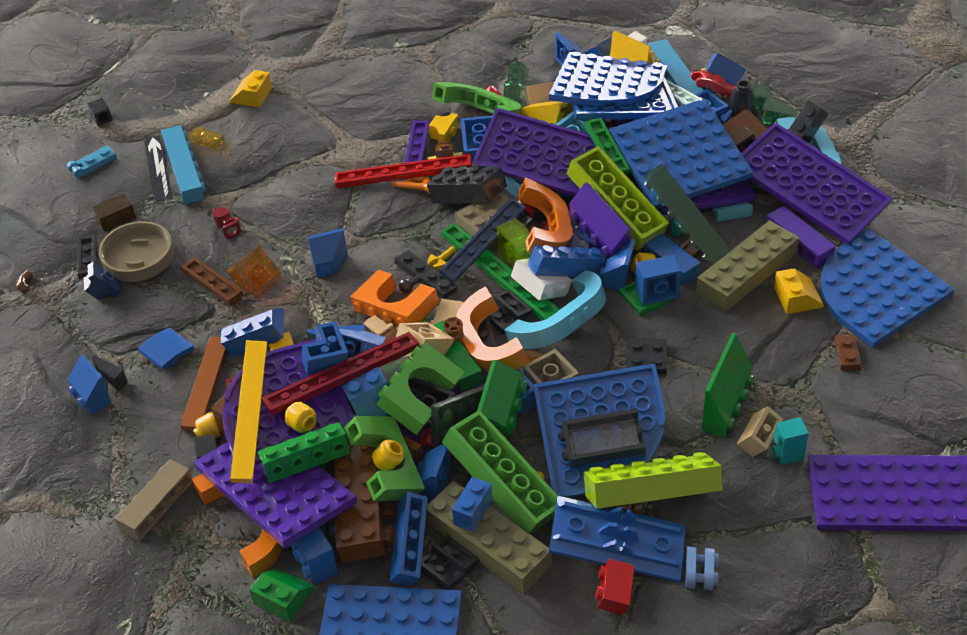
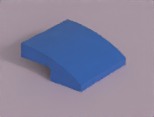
[138,328,194,369]

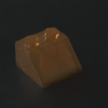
[226,245,282,296]

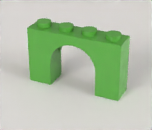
[376,342,464,435]
[344,416,425,501]

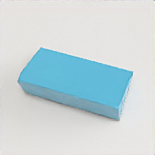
[712,202,753,222]

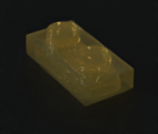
[187,126,225,150]

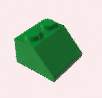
[249,568,315,622]

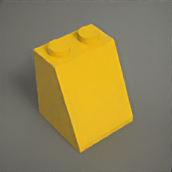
[610,31,659,63]
[520,101,573,124]

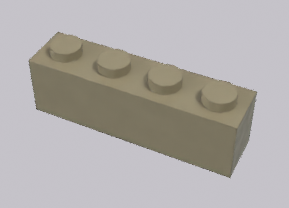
[115,459,193,542]

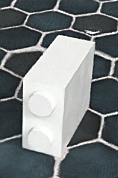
[511,258,572,301]

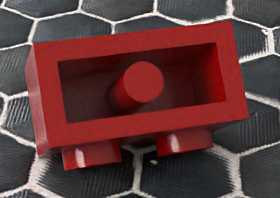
[595,558,634,615]

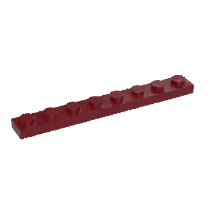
[262,332,420,416]

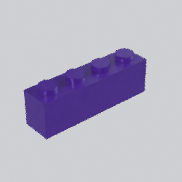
[766,206,835,269]

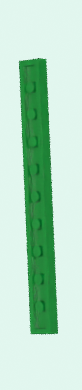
[441,223,560,321]

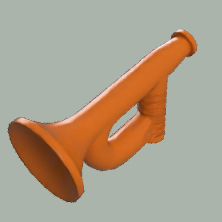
[392,176,431,193]

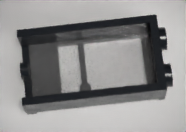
[559,408,646,468]

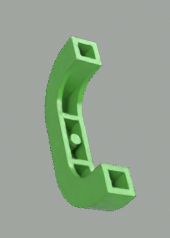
[432,82,521,114]

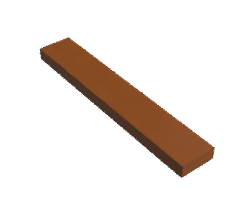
[180,337,227,431]

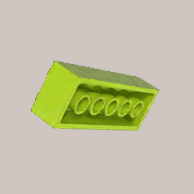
[566,146,669,251]
[584,452,723,509]

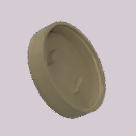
[99,221,174,282]

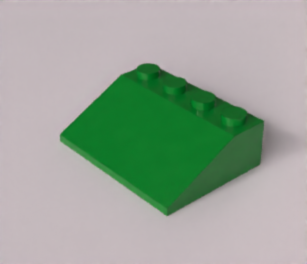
[702,333,754,437]

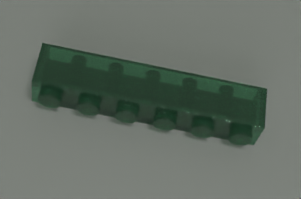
[644,163,731,265]

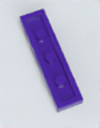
[404,120,430,163]

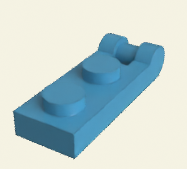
[67,145,117,178]

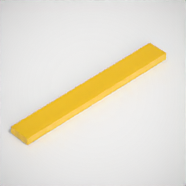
[230,340,267,483]

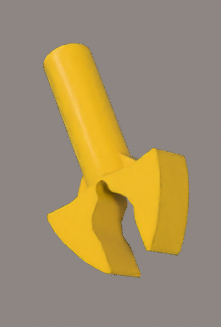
[428,246,456,271]

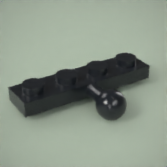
[394,250,457,299]

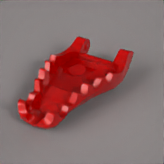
[690,71,735,99]

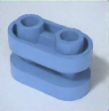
[685,546,719,590]

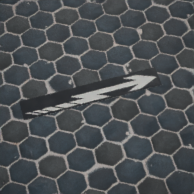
[144,135,171,201]

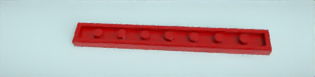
[335,154,472,188]

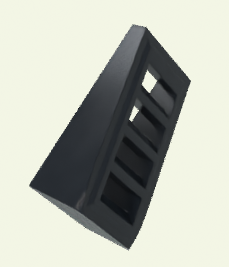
[91,356,128,391]

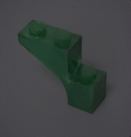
[504,61,529,104]
[752,83,797,125]

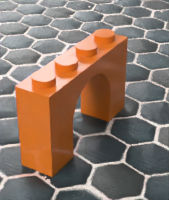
[350,270,440,326]

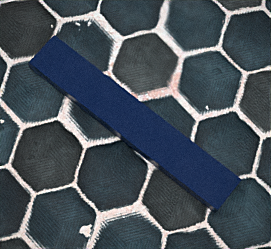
[440,197,526,283]

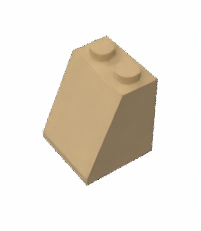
[396,323,454,382]

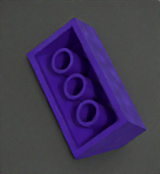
[569,182,630,259]

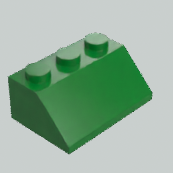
[477,360,527,436]

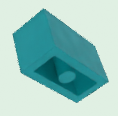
[771,417,809,465]

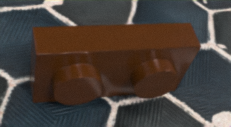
[435,140,454,158]
[834,335,861,370]

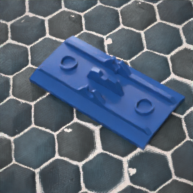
[548,496,685,582]

